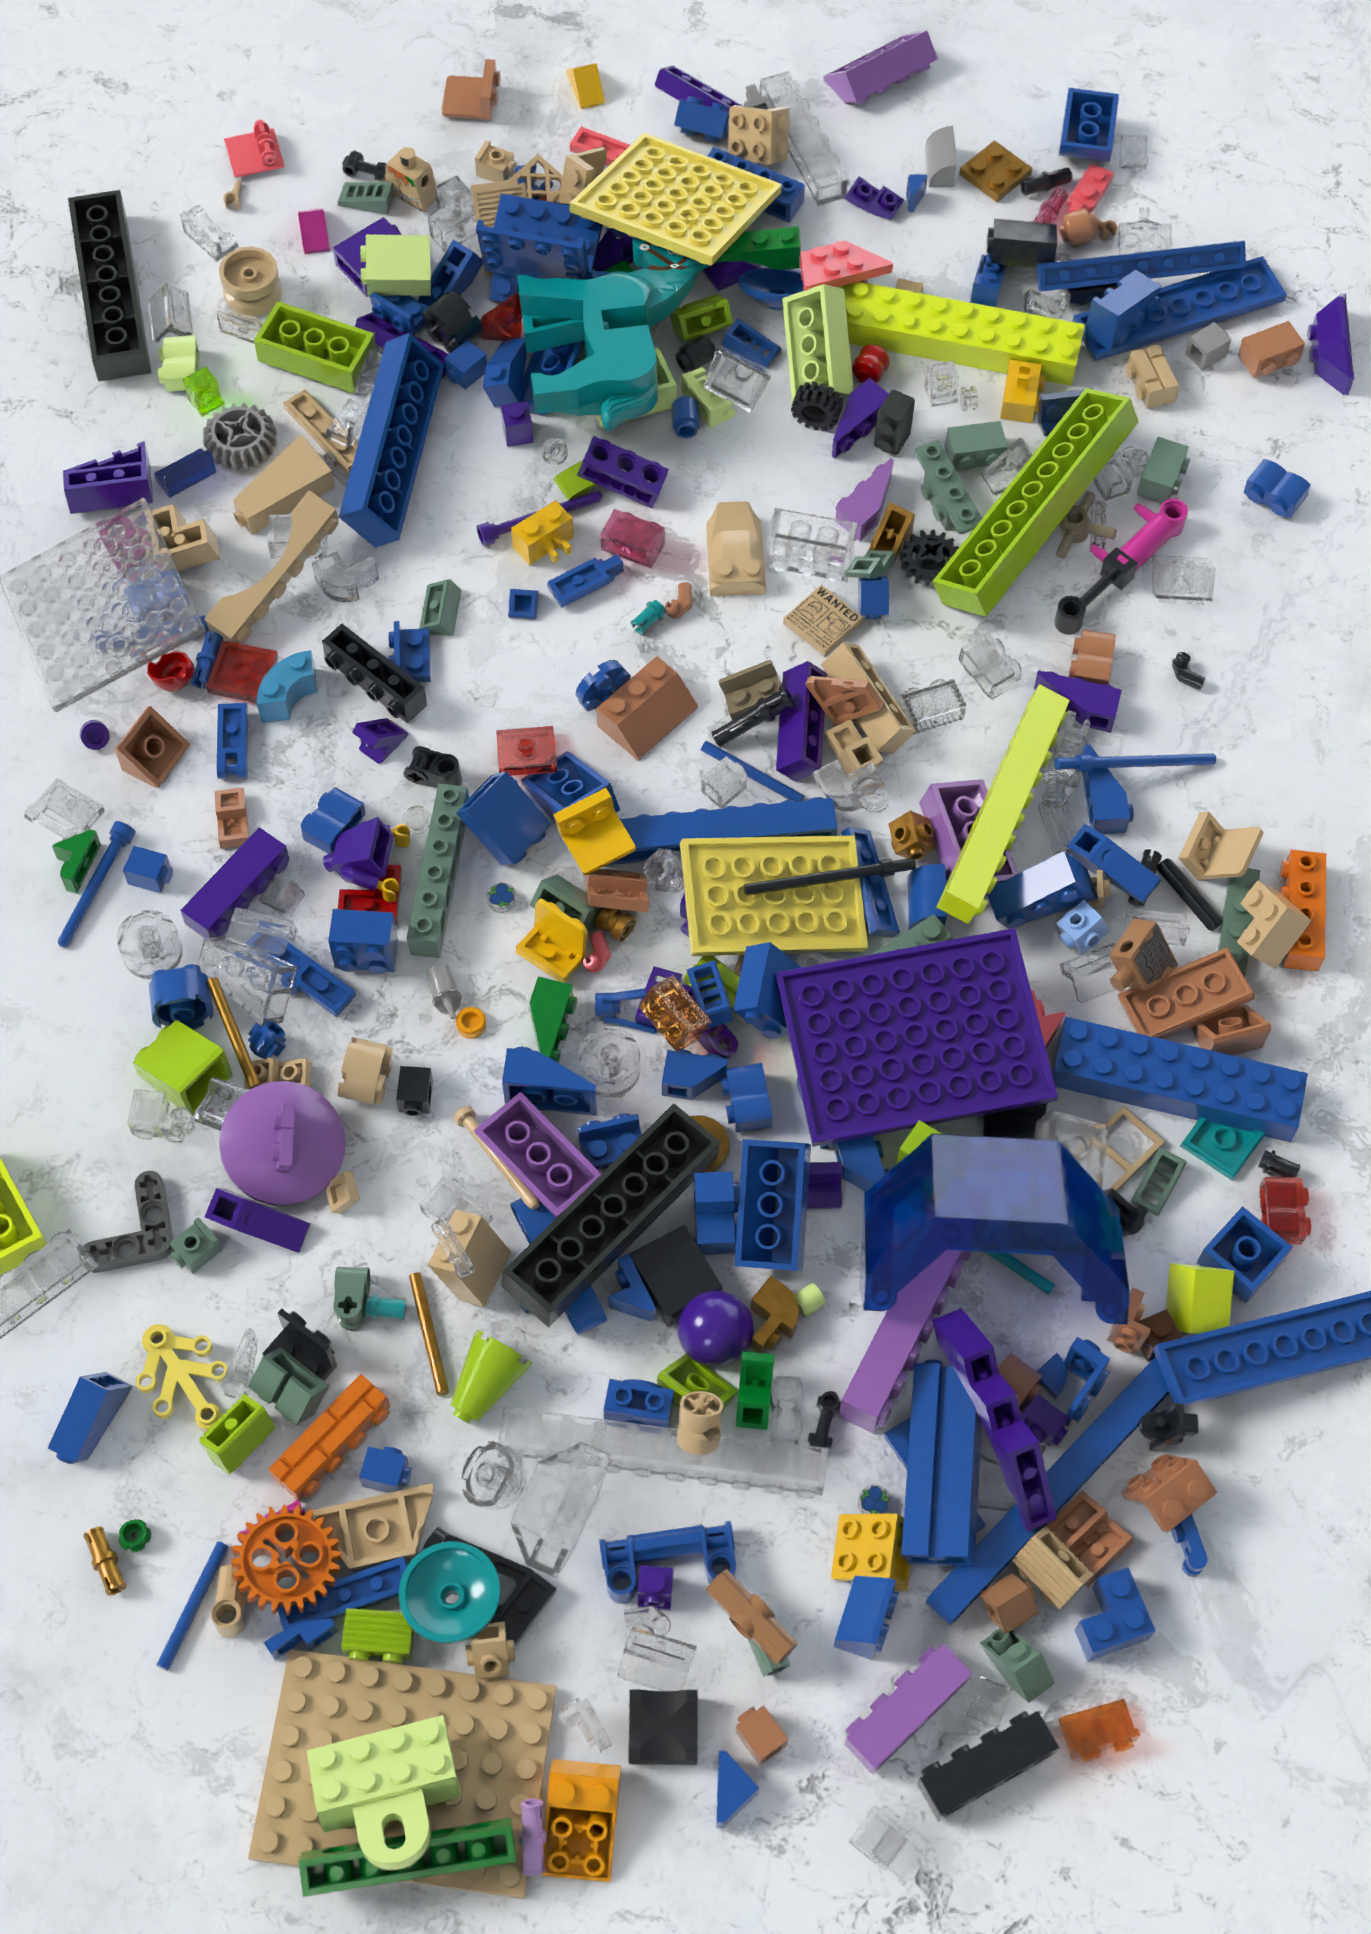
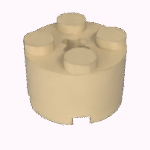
[337,1037,394,1105]

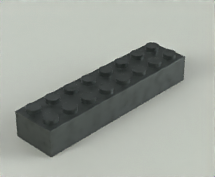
[68,190,152,382]
[501,1103,721,1328]

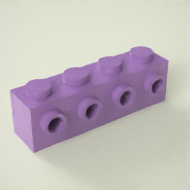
[844,1643,972,1775]

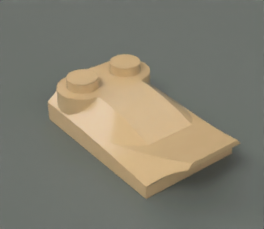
[706,501,766,596]

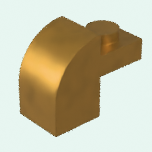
[751,1276,799,1353]

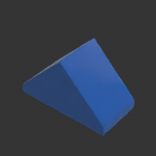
[716,1751,759,1828]

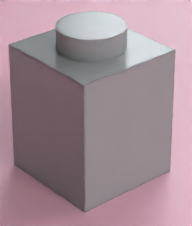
[1185,322,1231,371]

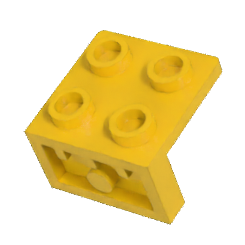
[553,788,636,876]
[831,1514,911,1591]

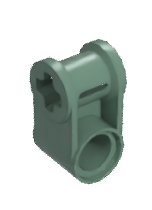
[333,1267,371,1331]

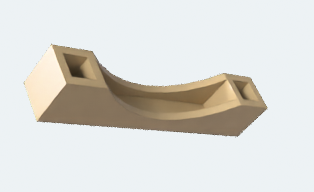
[204,490,339,647]

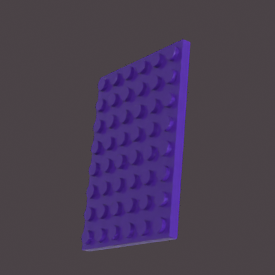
[776,928,1058,1147]

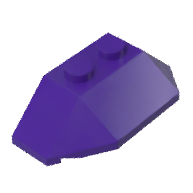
[1307,293,1354,395]

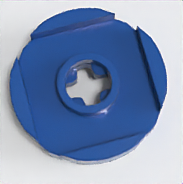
[575,660,631,711]

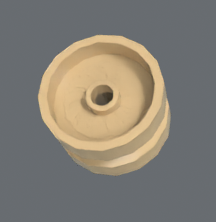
[219,246,282,317]

